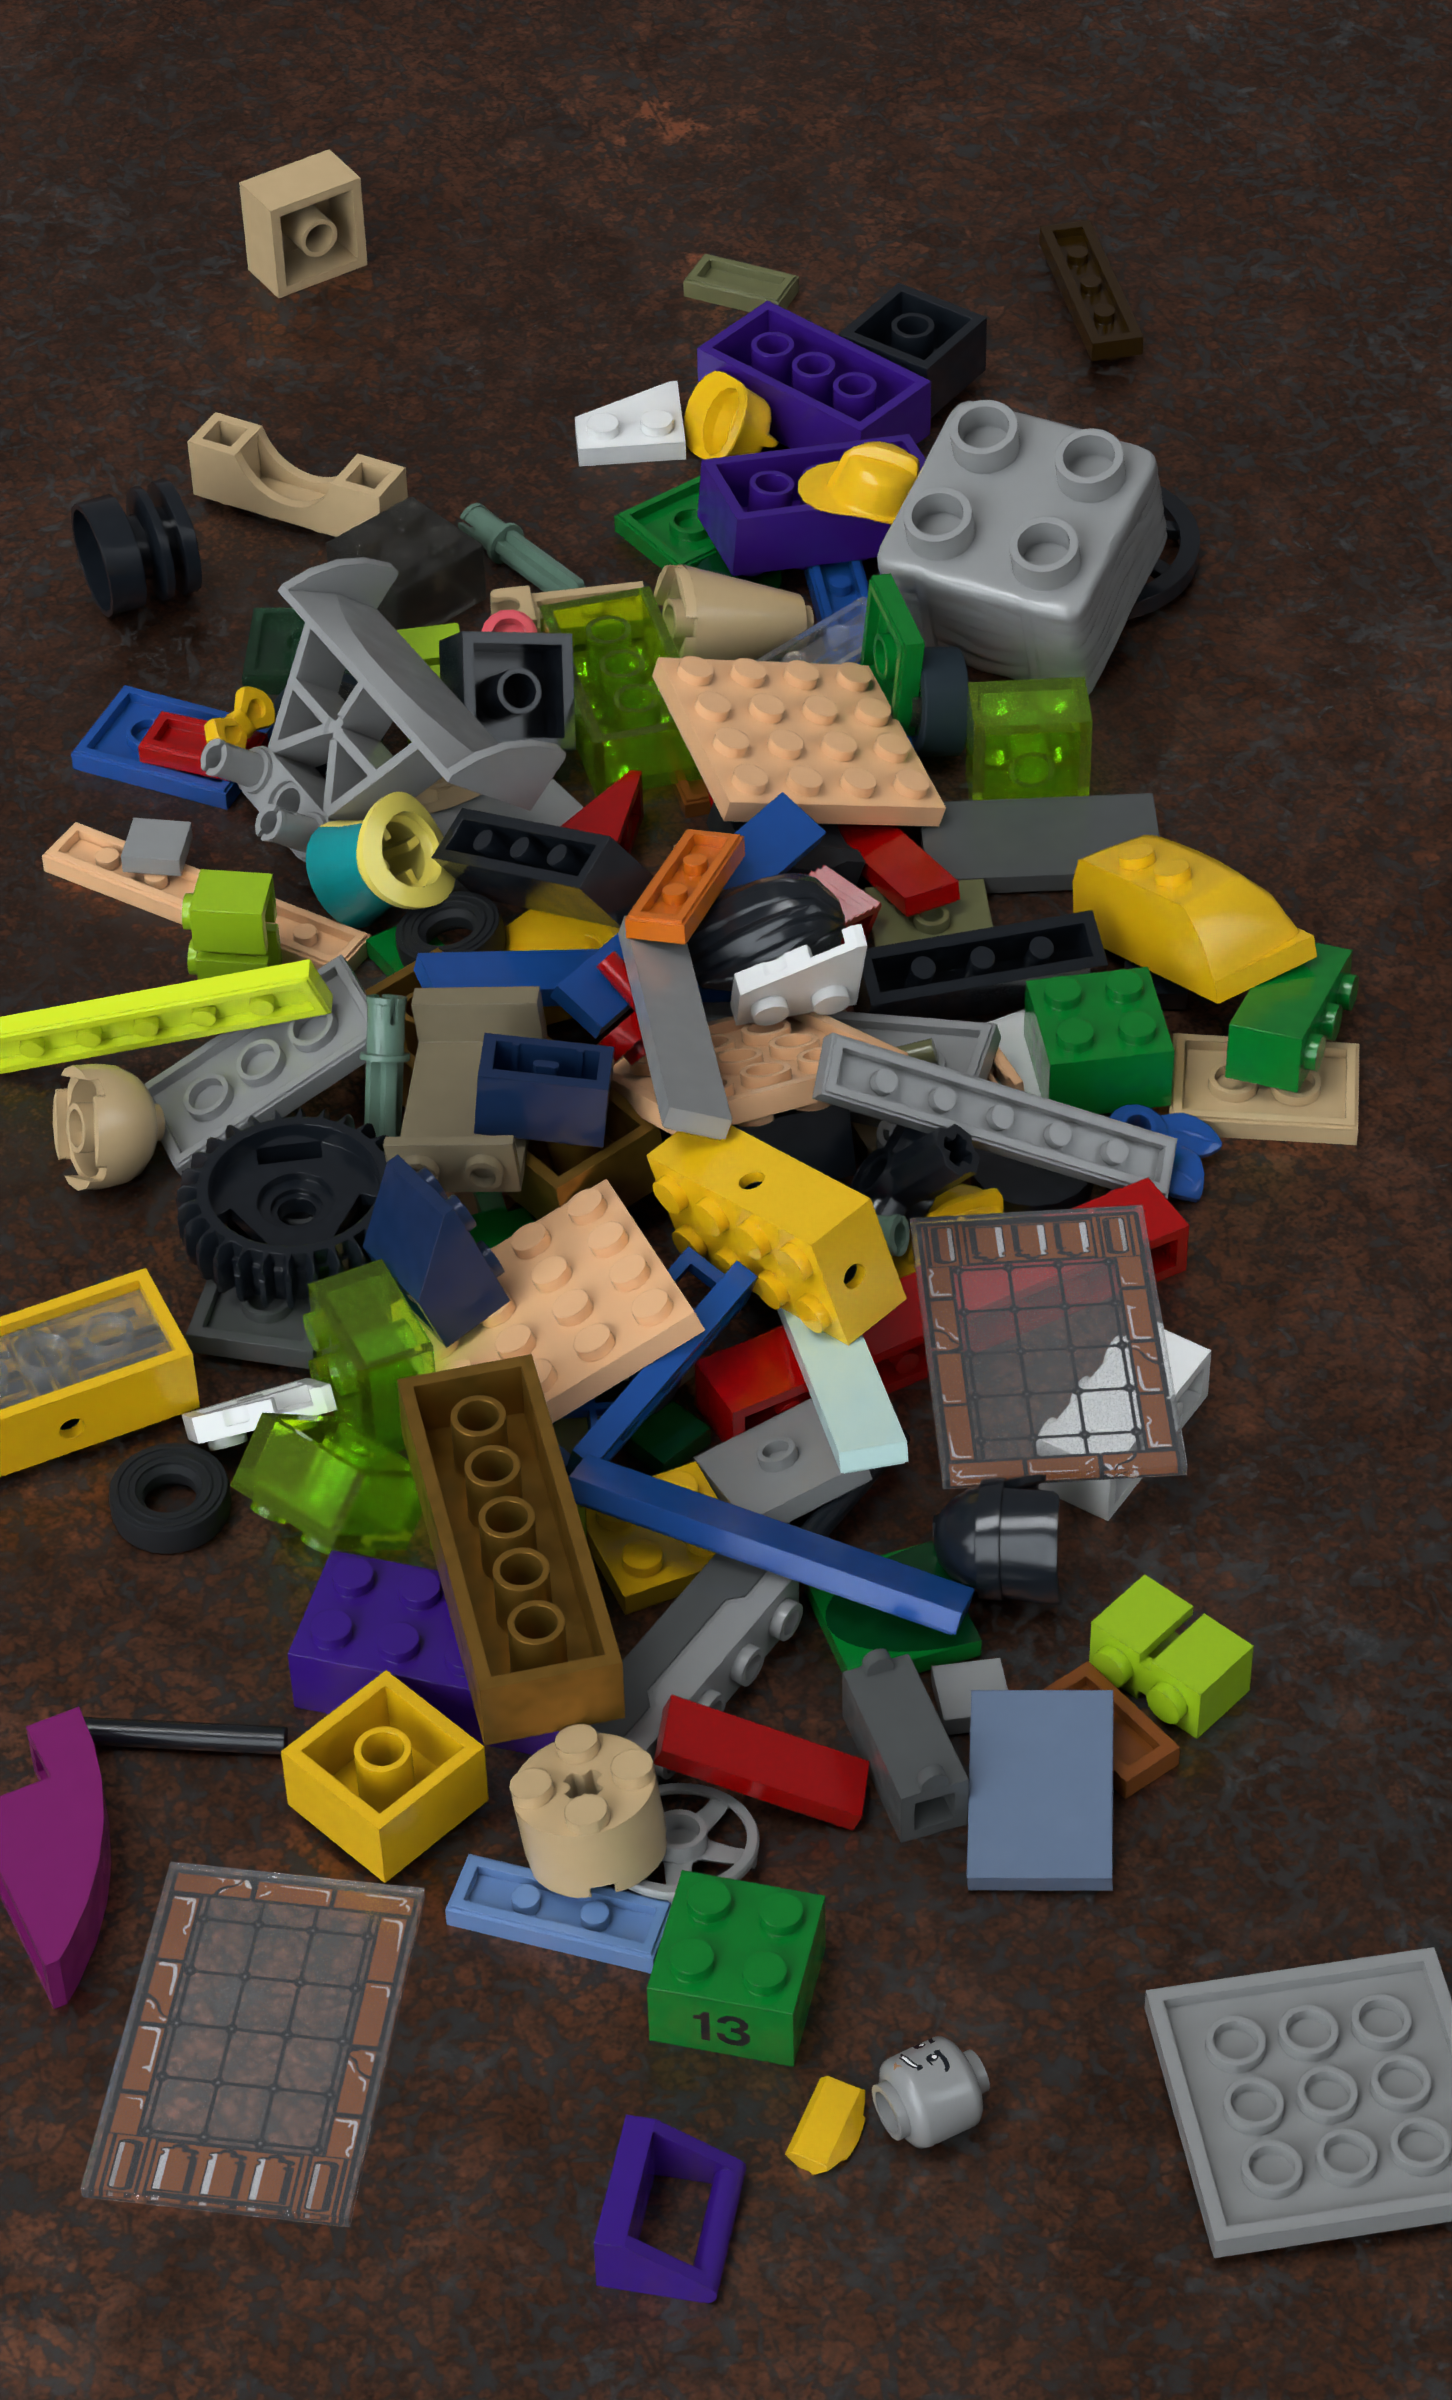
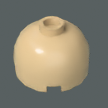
[52,1064,165,1191]

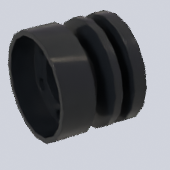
[71,478,202,618]

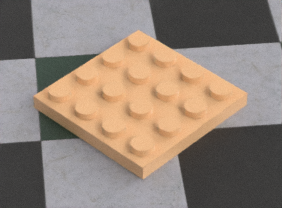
[652,656,946,827]
[611,1012,908,1135]
[384,1179,705,1424]

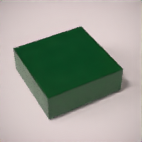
[622,1400,711,1474]

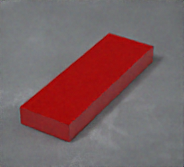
[837,824,960,917]
[653,1694,870,1831]

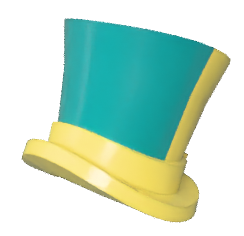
[306,792,455,928]

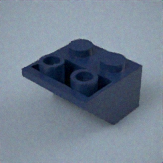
[474,1033,615,1148]
[363,1154,510,1348]

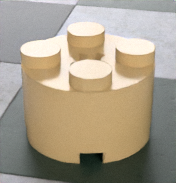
[509,1724,667,1898]

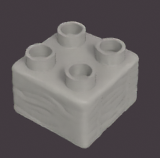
[877,400,1168,698]

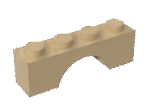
[187,412,410,551]

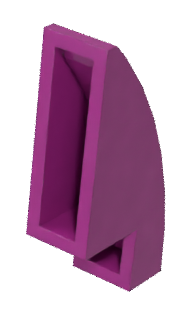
[0,1707,112,2009]

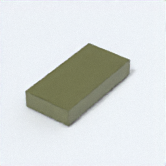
[683,254,799,312]

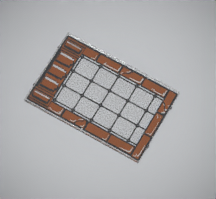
[910,1205,1188,1489]
[80,1862,425,2227]

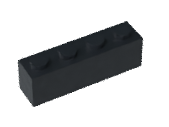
[431,808,654,928]
[853,910,1108,1020]

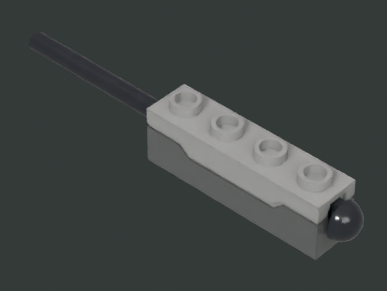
[590,1427,910,1783]

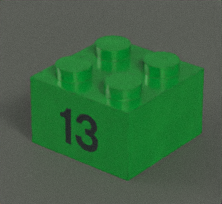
[1024,967,1175,1114]
[647,1870,826,2067]

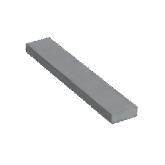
[618,915,732,1140]
[812,1032,1177,1199]

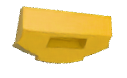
[785,2076,866,2175]

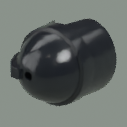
[932,1474,1063,1605]

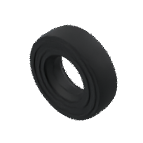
[395,891,506,967]
[109,1443,231,1554]

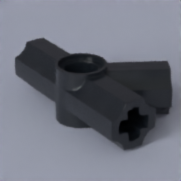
[851,1124,980,1229]

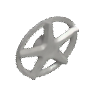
[629,1783,760,1904]

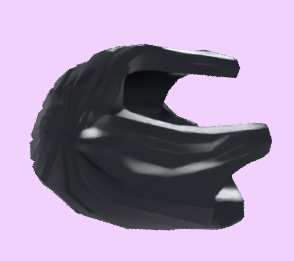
[687,873,846,991]

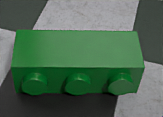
[1225,942,1359,1093]

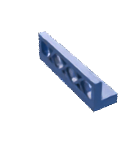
[553,1246,758,1477]

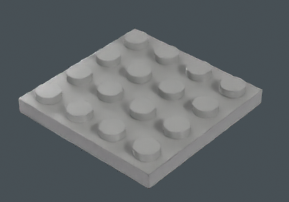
[1144,1947,1452,2258]

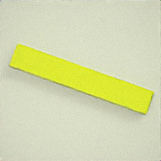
[0,959,333,1074]

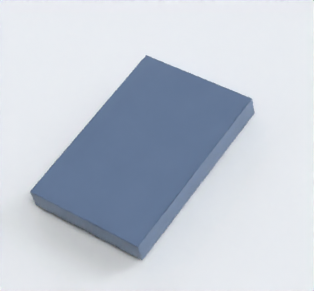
[967,1690,1114,1891]

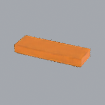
[625,829,745,945]

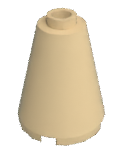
[652,564,814,660]

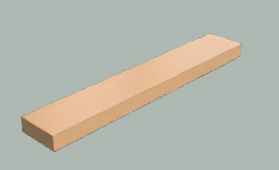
[42,822,372,971]

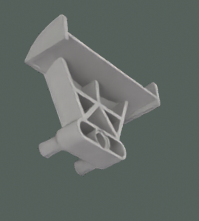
[200,557,566,862]

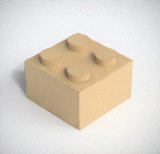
[239,149,368,299]

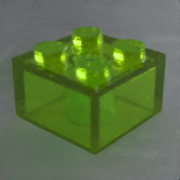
[966,677,1093,801]
[303,1259,436,1462]
[230,1412,423,1556]

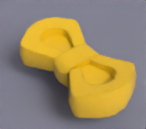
[204,686,275,749]

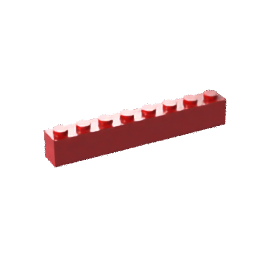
[695,1177,1189,1442]

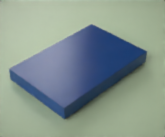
[71,685,274,810]

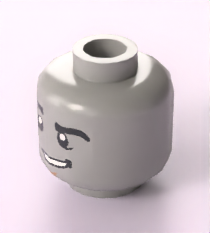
[872,2036,990,2149]

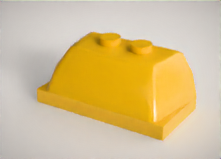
[1072,835,1317,1004]

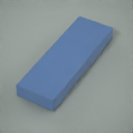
[445,1854,672,1974]

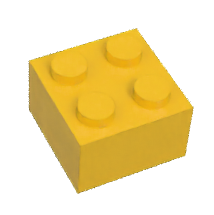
[281,1670,489,1883]

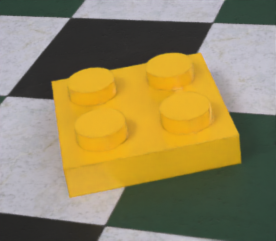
[585,1461,718,1615]

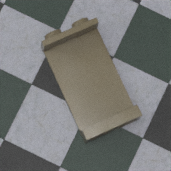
[383,986,548,1192]

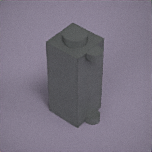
[842,1649,969,1843]

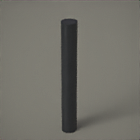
[84,1717,288,1755]

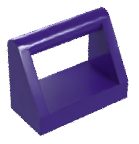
[594,2114,747,2303]

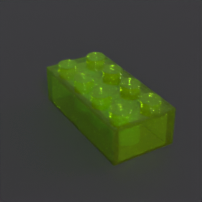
[539,586,703,797]

